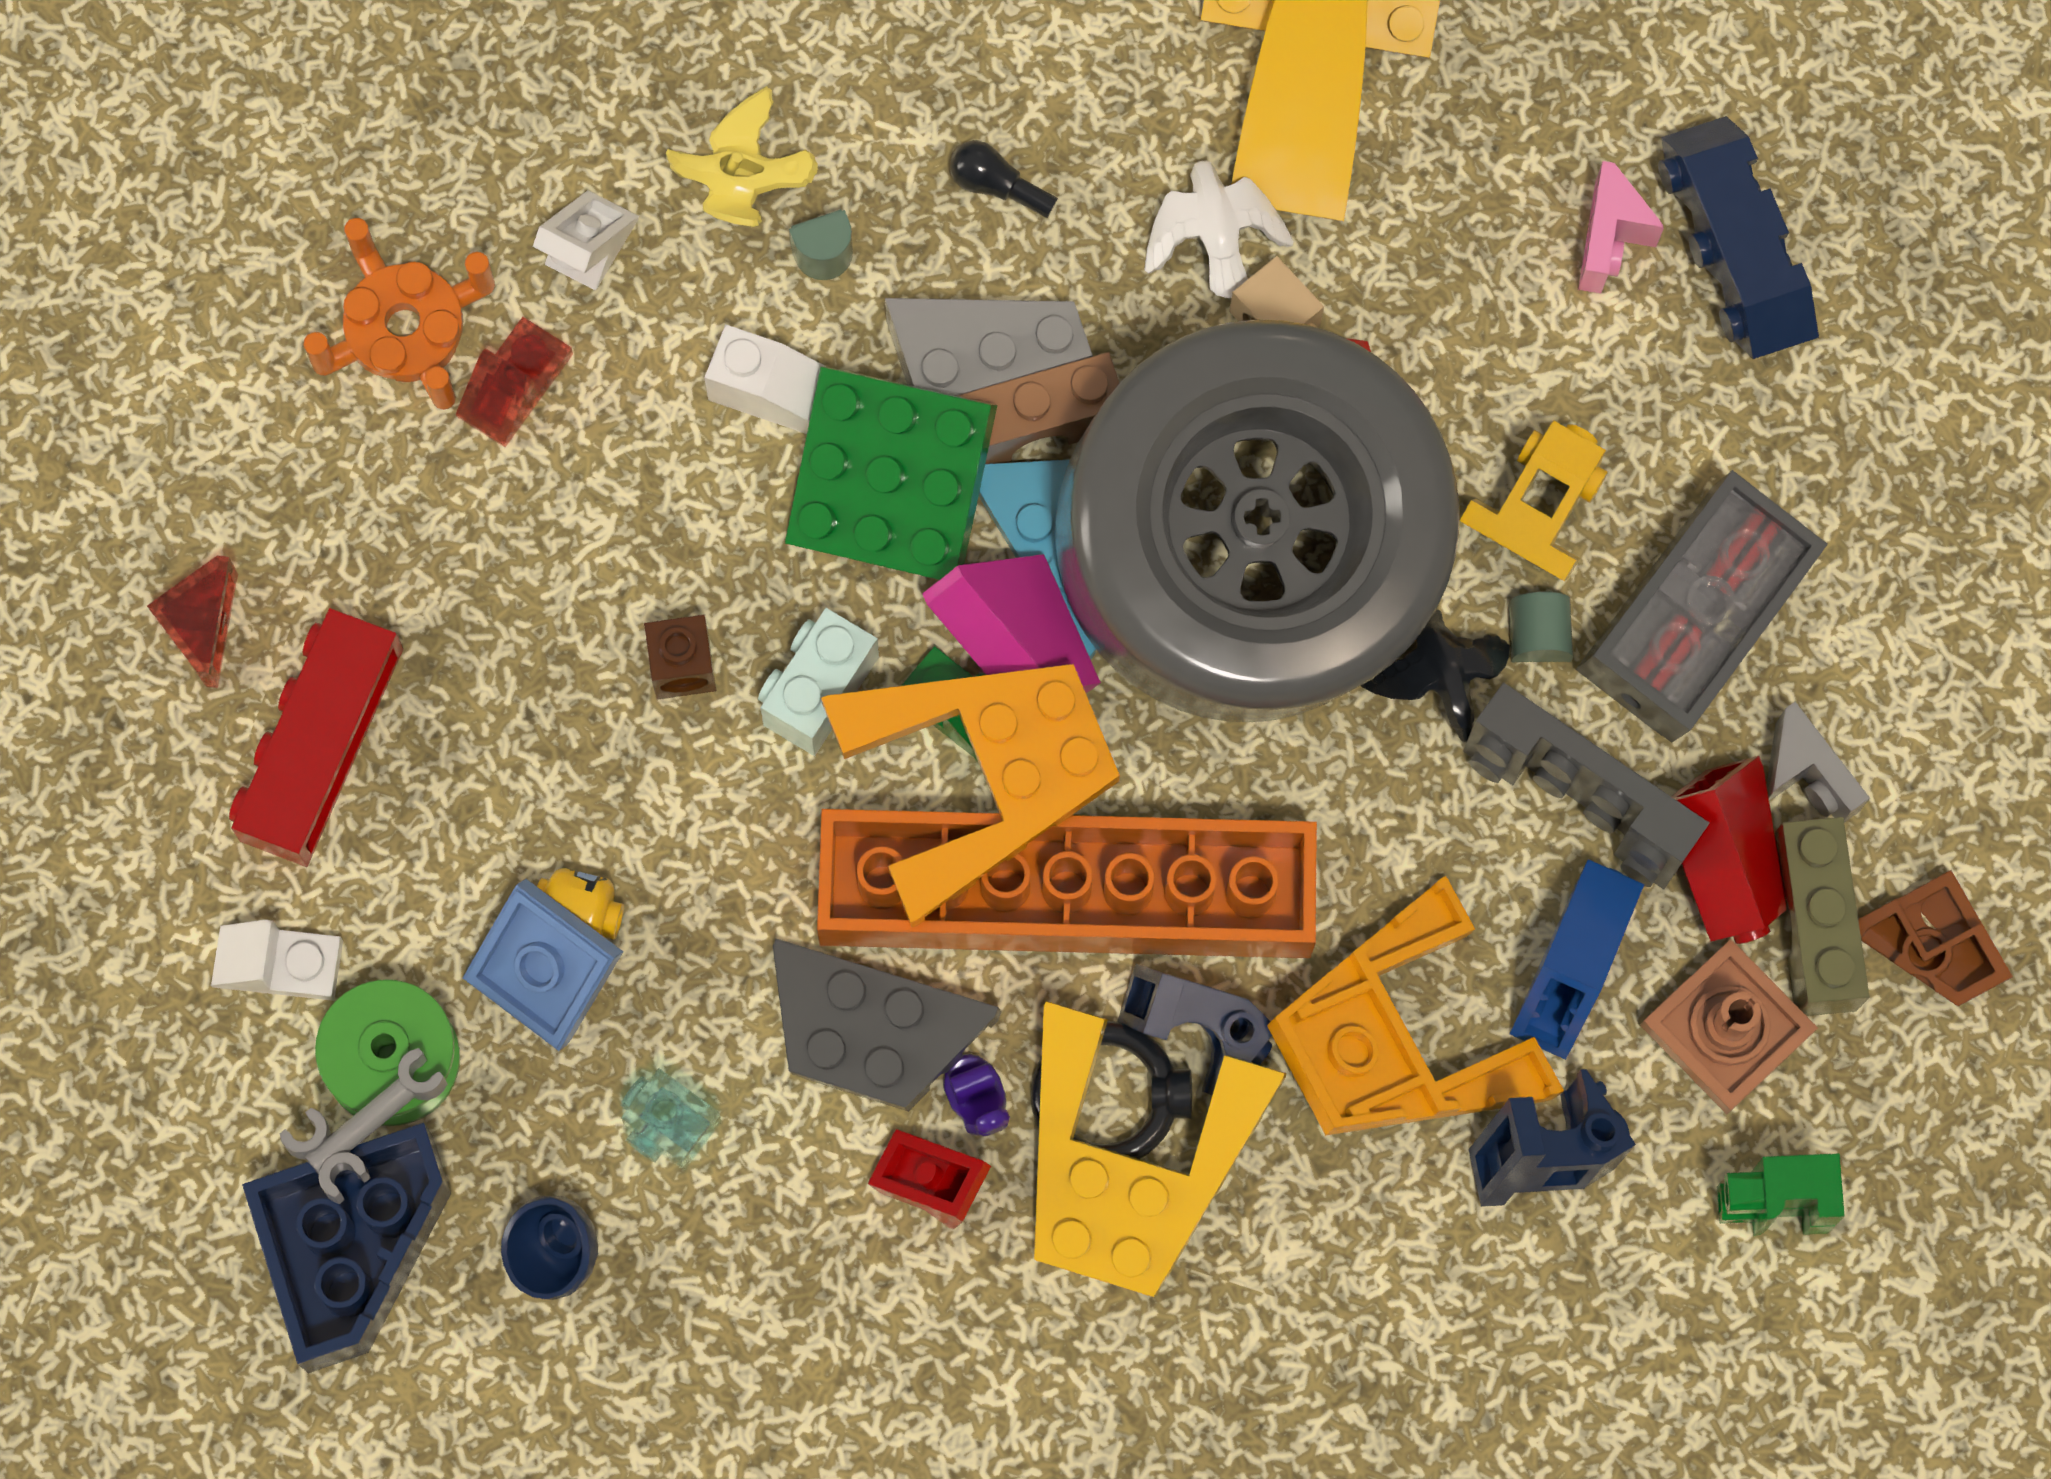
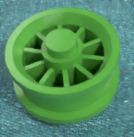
[315,980,460,1126]

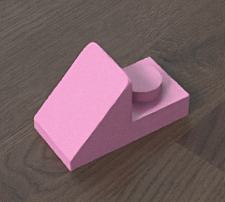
[1578,161,1664,294]

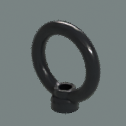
[1031,1021,1192,1159]

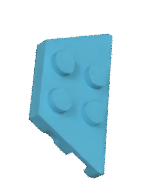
[979,459,1096,659]

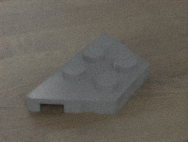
[773,939,1002,1112]

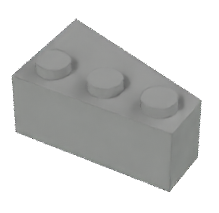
[885,298,1093,396]

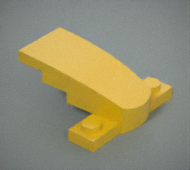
[1201,0,1440,221]

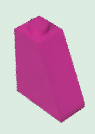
[922,554,1101,693]

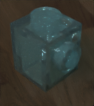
[621,1068,722,1171]

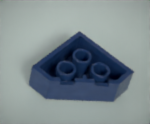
[242,1122,451,1374]

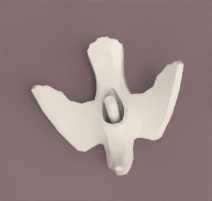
[1144,161,1294,298]

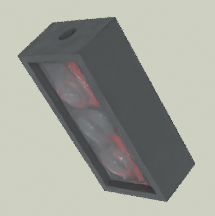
[1575,470,1828,743]

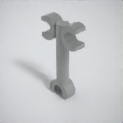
[280,1048,447,1204]

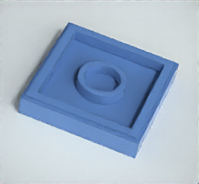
[463,879,624,1051]

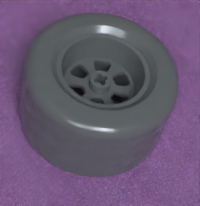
[1055,320,1460,722]

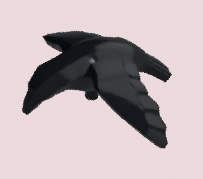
[1361,609,1510,742]

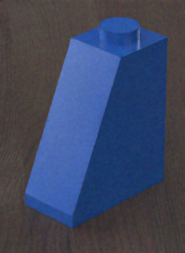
[1509,859,1645,1060]

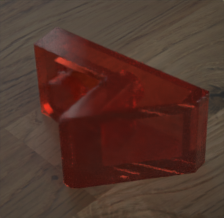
[456,317,573,447]

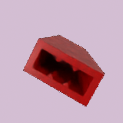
[1671,756,1787,944]

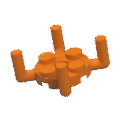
[304,218,495,410]

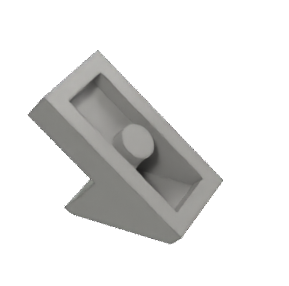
[1767,702,1870,823]

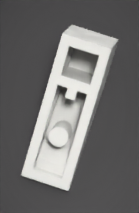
[704,324,827,434]

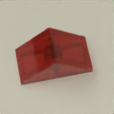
[147,555,238,688]

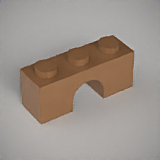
[958,352,1119,464]

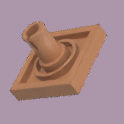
[1640,939,1818,1115]

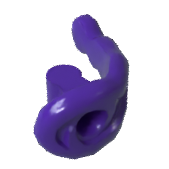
[943,1054,1010,1137]

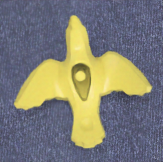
[666,86,818,227]

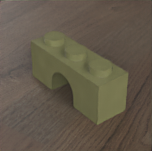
[1774,817,1870,1016]

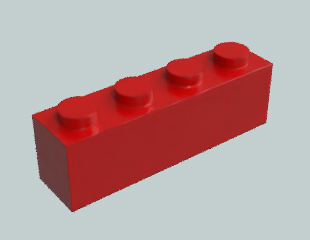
[229,608,403,867]

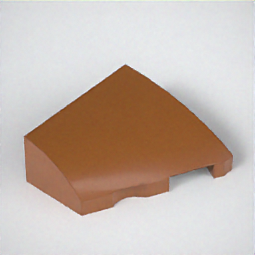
[1858,870,2013,1006]

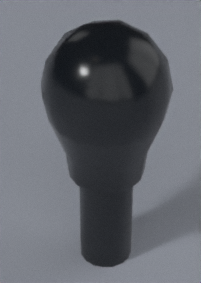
[950,140,1058,218]

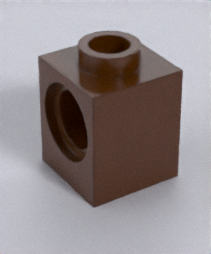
[644,614,716,700]

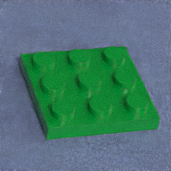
[785,367,998,580]

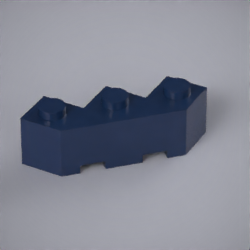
[1658,116,1819,359]

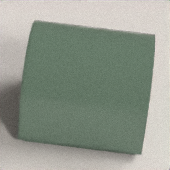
[789,209,853,280]
[1508,592,1573,662]

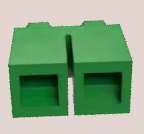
[1717,1153,1845,1236]

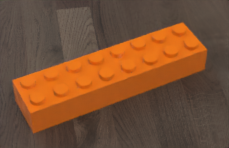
[817,809,1317,958]

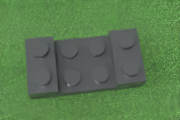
[1463,682,1709,889]

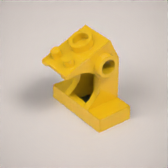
[1459,420,1608,581]

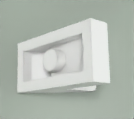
[533,190,639,290]
[211,920,343,1001]

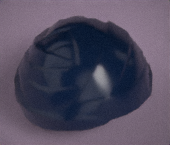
[501,1196,598,1300]

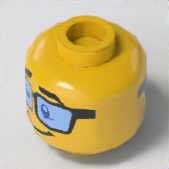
[537,868,624,940]

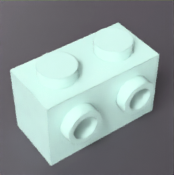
[758,608,879,756]

